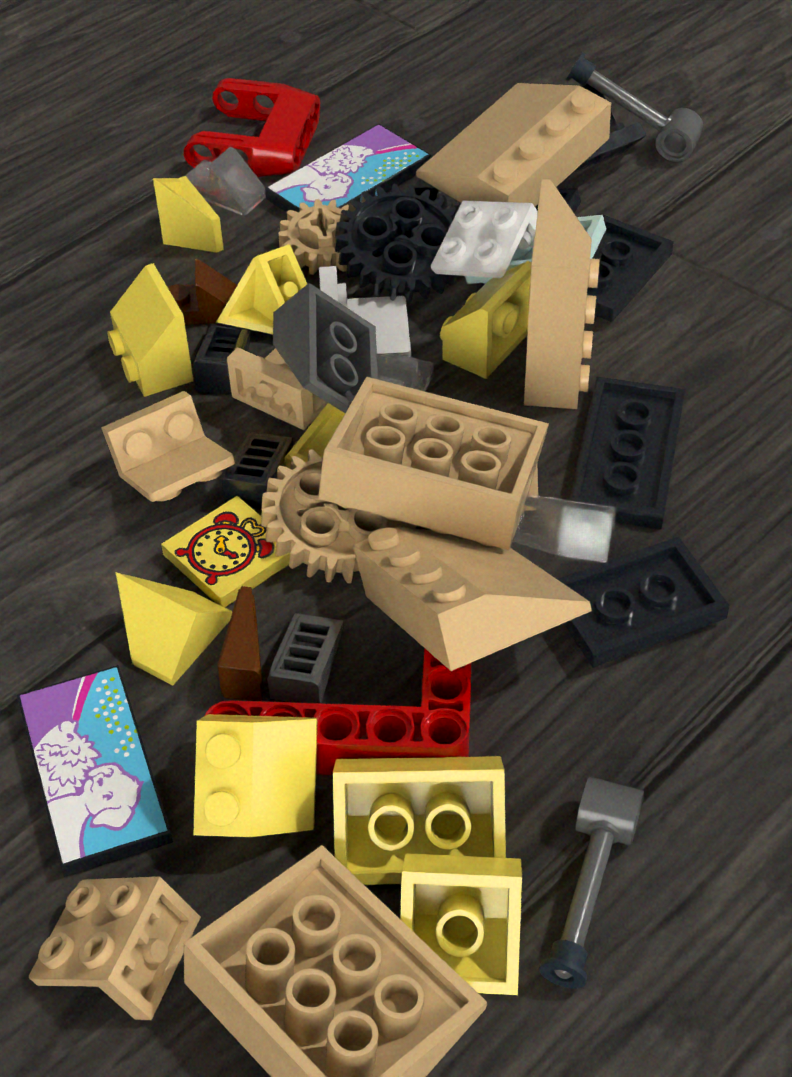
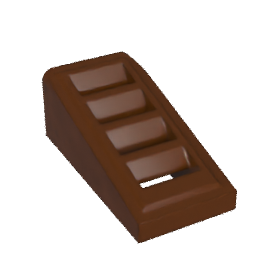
[217,586,263,701]

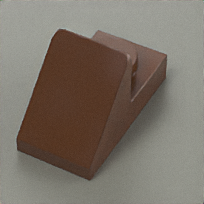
[167,259,237,325]

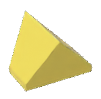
[153,176,224,253]
[217,244,307,335]
[116,572,232,686]

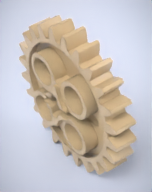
[261,449,416,583]

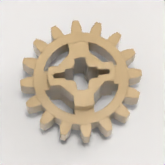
[278,199,349,275]

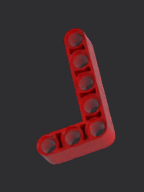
[205,648,472,775]

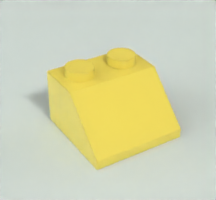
[440,261,532,379]
[107,263,193,397]
[194,714,317,837]
[400,853,522,995]

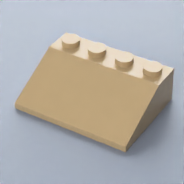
[416,83,611,207]
[524,179,600,409]
[318,377,549,550]
[353,527,592,671]
[183,845,487,1077]

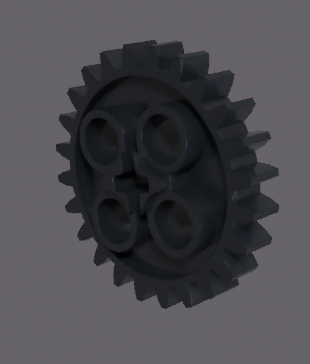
[335,184,457,302]

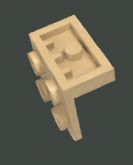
[227,348,328,430]
[101,391,235,502]
[29,876,201,1020]

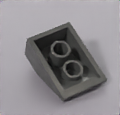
[273,283,378,413]

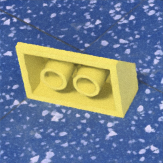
[333,756,506,885]

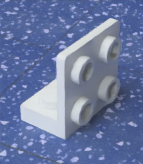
[431,201,538,278]
[319,266,411,360]

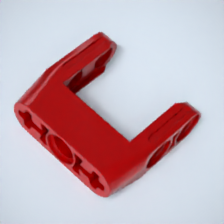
[183,78,320,177]

